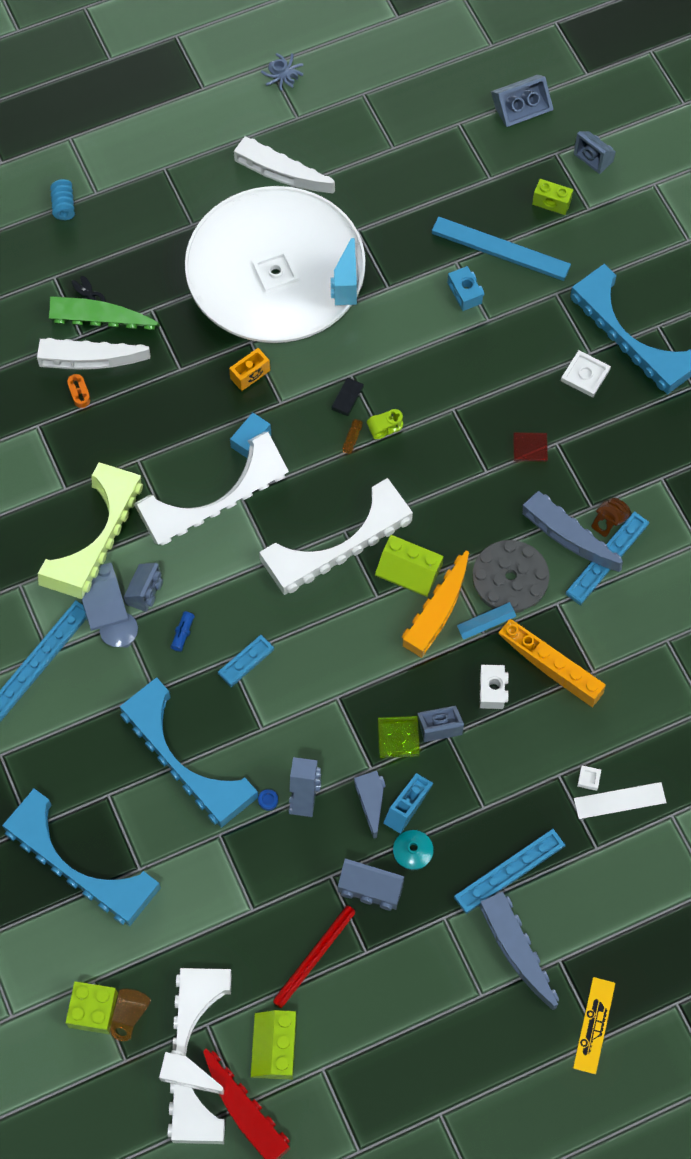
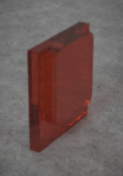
[513,433,548,461]

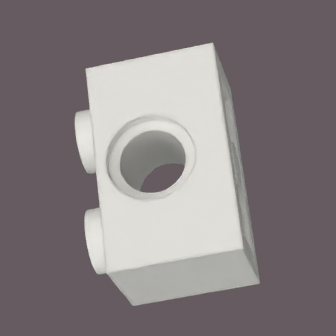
[480,665,508,709]

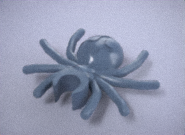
[261,53,303,91]

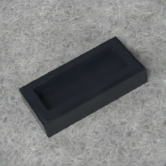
[332,377,364,416]

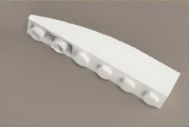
[234,136,335,193]
[37,338,151,369]

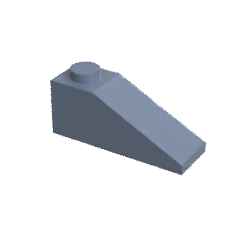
[354,771,386,839]

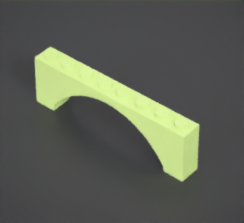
[38,462,143,599]

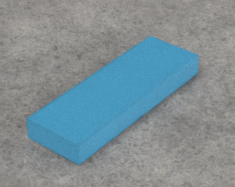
[457,602,516,639]
[218,635,274,687]

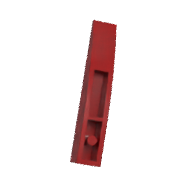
[203,1048,290,1159]

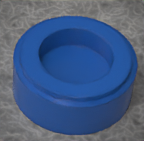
[258,789,278,811]

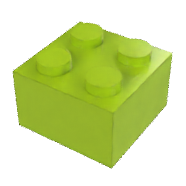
[66,981,118,1034]

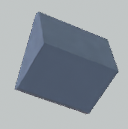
[417,706,464,742]

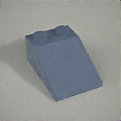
[81,563,129,631]

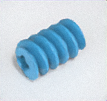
[50,179,75,220]

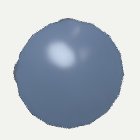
[99,613,138,648]

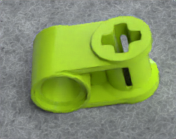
[366,409,403,440]

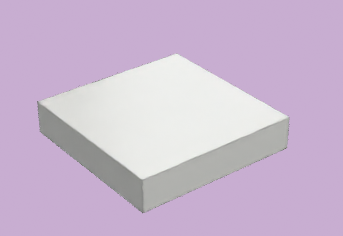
[561,350,611,397]

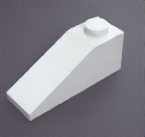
[159,1050,224,1095]

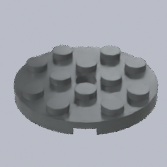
[472,540,549,613]

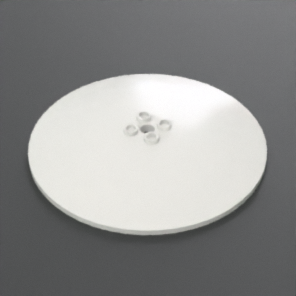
[185,186,365,343]

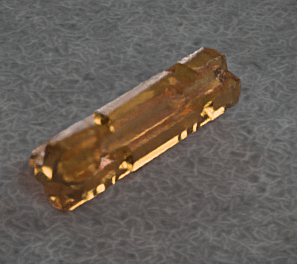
[342,419,362,454]

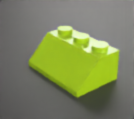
[375,535,444,597]
[251,1010,297,1080]

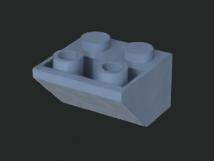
[124,563,163,612]

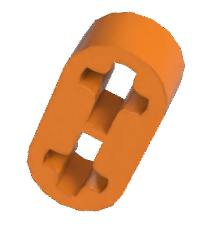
[67,374,90,408]

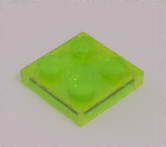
[378,716,420,758]

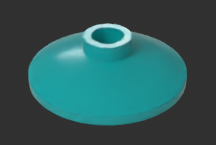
[393,830,433,870]

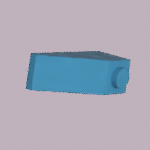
[383,773,433,834]

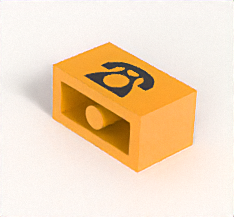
[229,348,270,391]

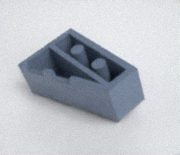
[289,757,321,817]

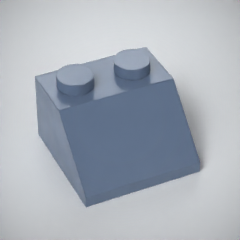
[574,131,616,174]

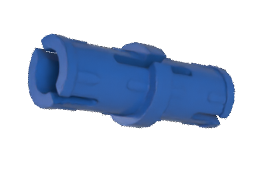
[170,611,195,652]

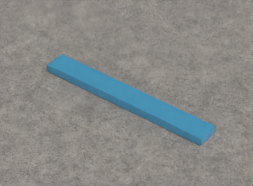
[432,216,571,281]
[0,600,87,722]

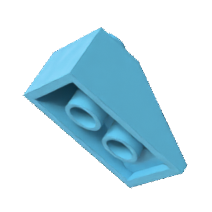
[331,238,357,305]

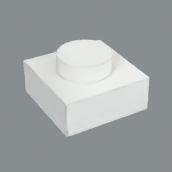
[577,766,601,791]

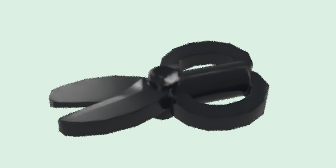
[72,276,106,302]

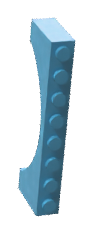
[570,264,691,395]
[120,677,258,828]
[2,789,161,926]

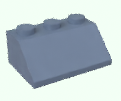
[491,75,553,127]
[338,859,404,911]

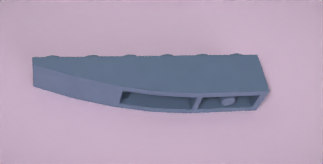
[523,491,623,572]
[479,892,559,1010]

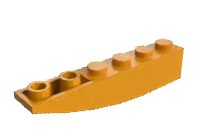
[402,551,469,658]
[499,619,606,708]

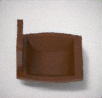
[591,498,631,537]

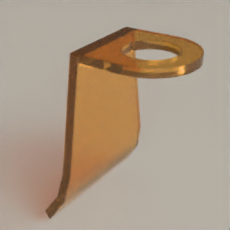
[110,989,151,1041]

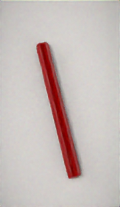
[273,906,355,1008]

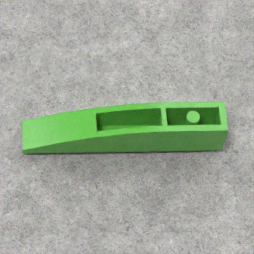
[49,296,160,330]

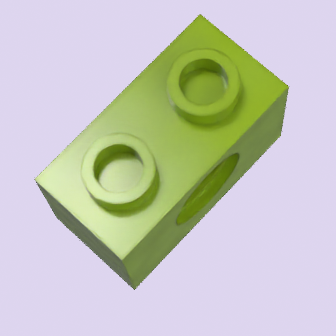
[532,179,573,215]

